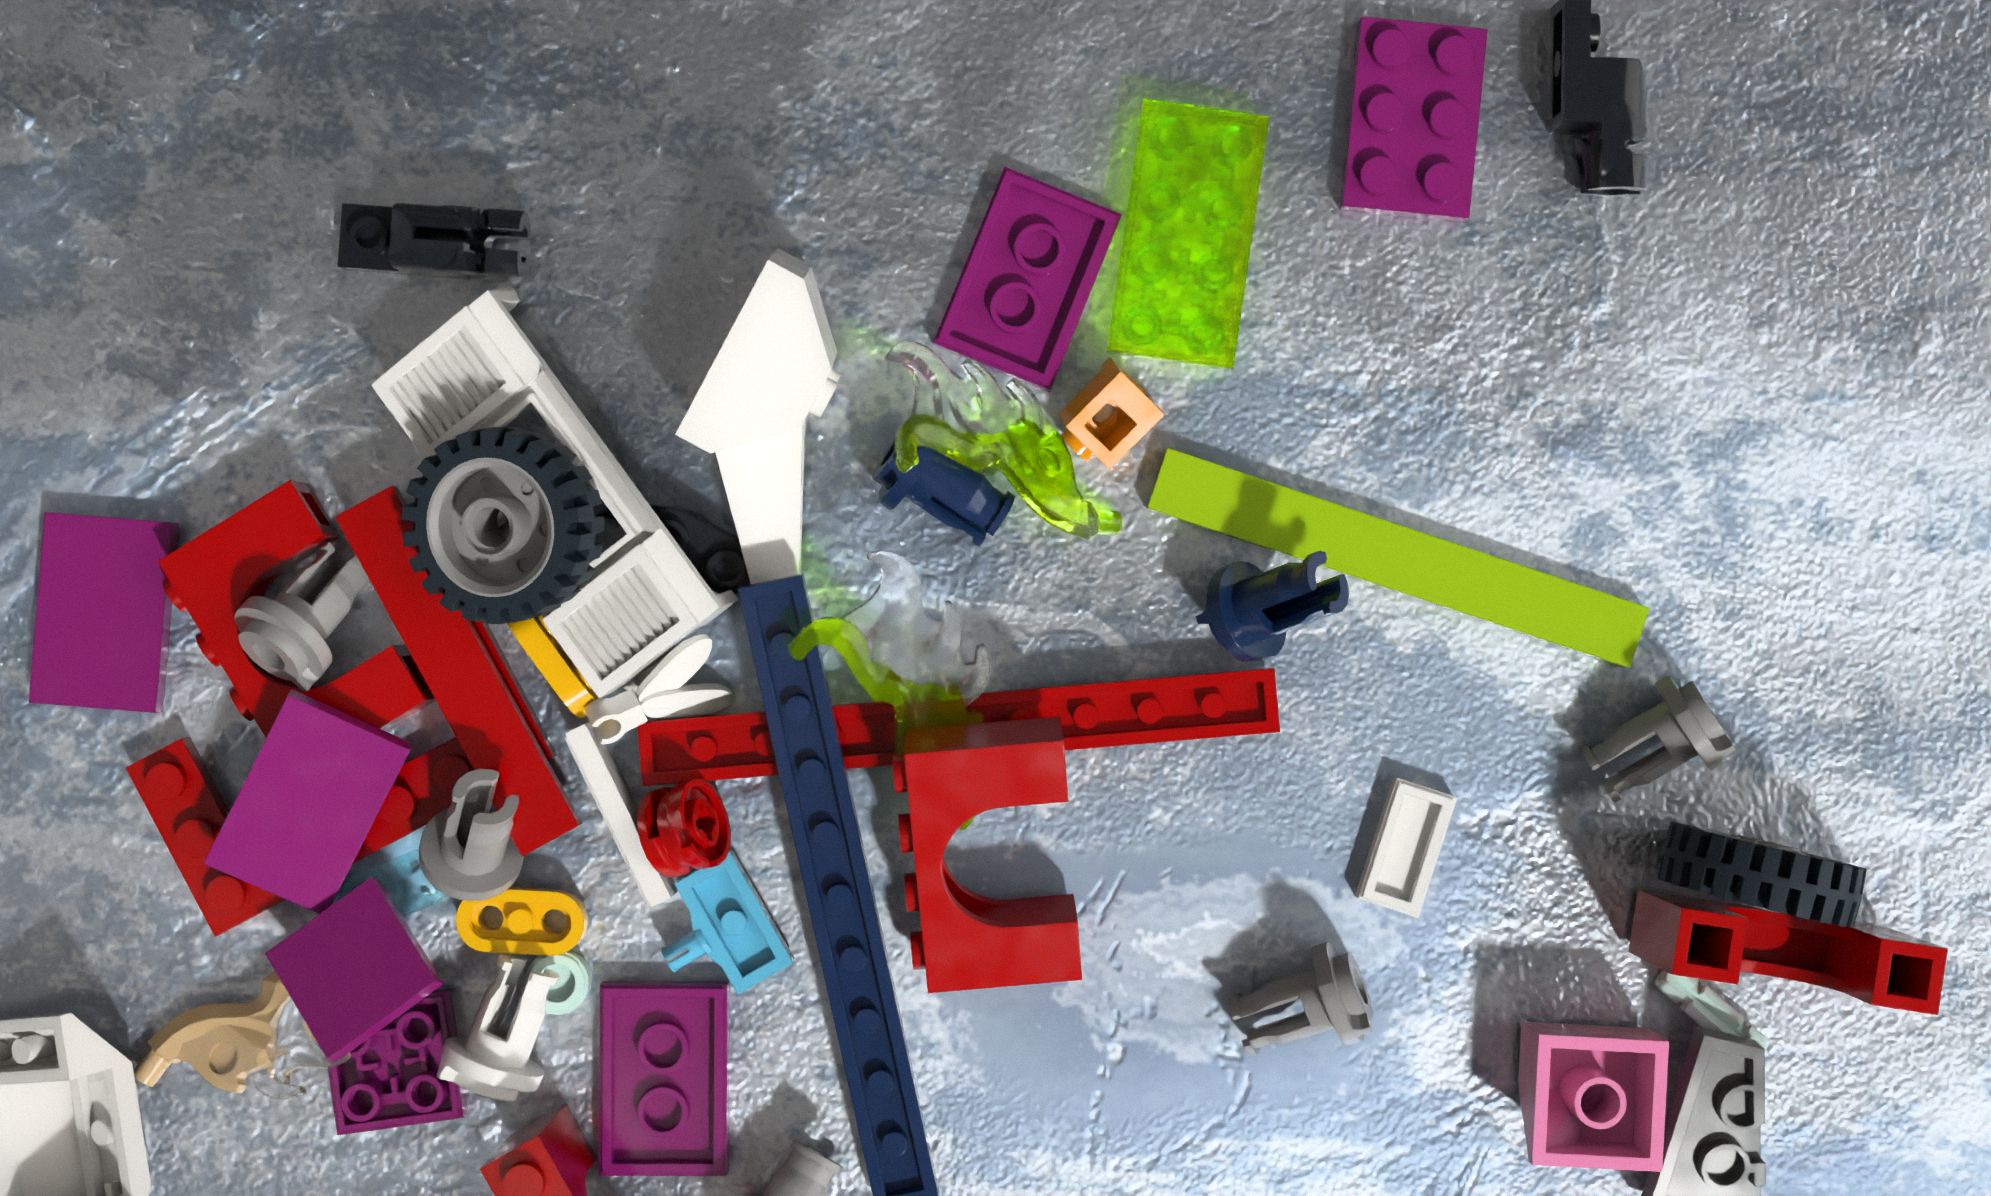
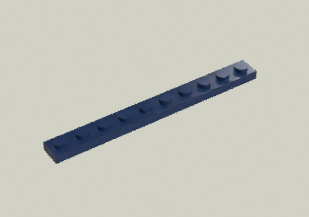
[738,573,940,1196]

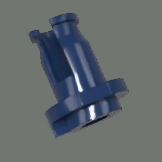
[872,416,1015,547]
[1196,551,1349,661]

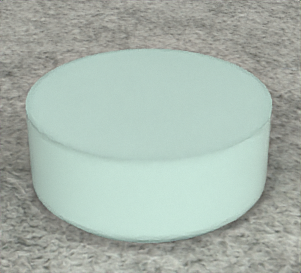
[525,950,592,1015]

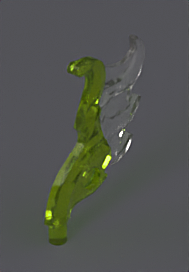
[884,341,1122,540]
[788,550,991,831]

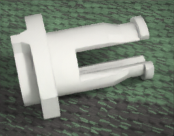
[436,954,560,1101]

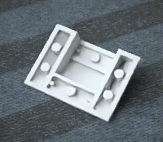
[0,1013,152,1196]

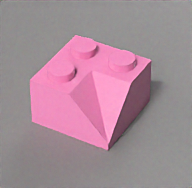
[1518,1021,1669,1172]

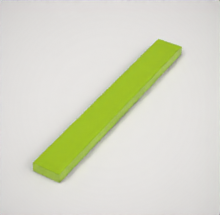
[1146,448,1650,668]

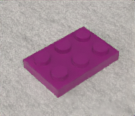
[1339,16,1488,222]

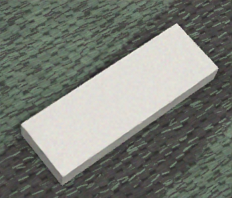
[564,722,678,908]

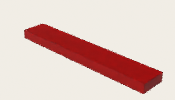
[335,486,583,857]

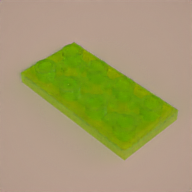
[1106,98,1270,371]

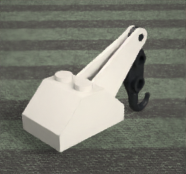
[590,248,841,594]

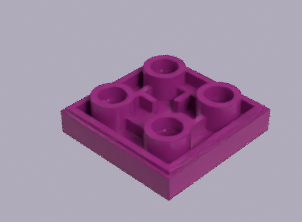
[265,876,444,1062]
[327,988,468,1135]

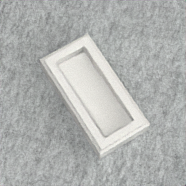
[1355,776,1457,918]

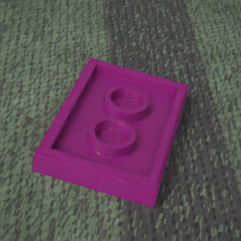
[933,167,1122,392]
[28,512,179,713]
[204,689,412,914]
[599,981,730,1176]

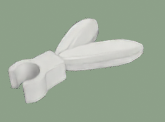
[585,634,735,744]

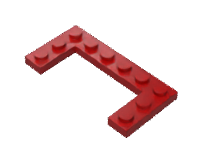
[126,620,558,937]

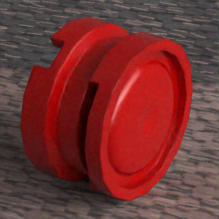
[637,778,731,877]

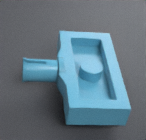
[661,850,795,994]

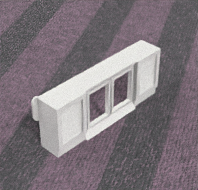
[371,285,739,698]

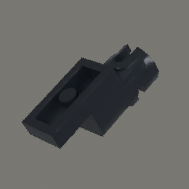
[1549,0,1648,198]
[337,203,531,280]

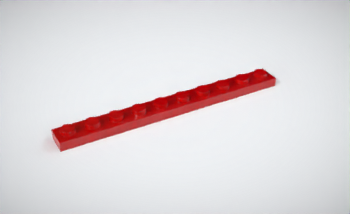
[637,668,1280,787]

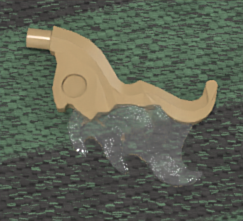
[134,903,351,1100]

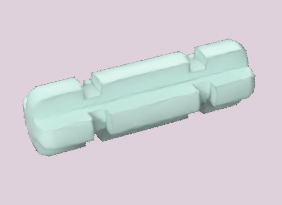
[1655,970,1768,1050]

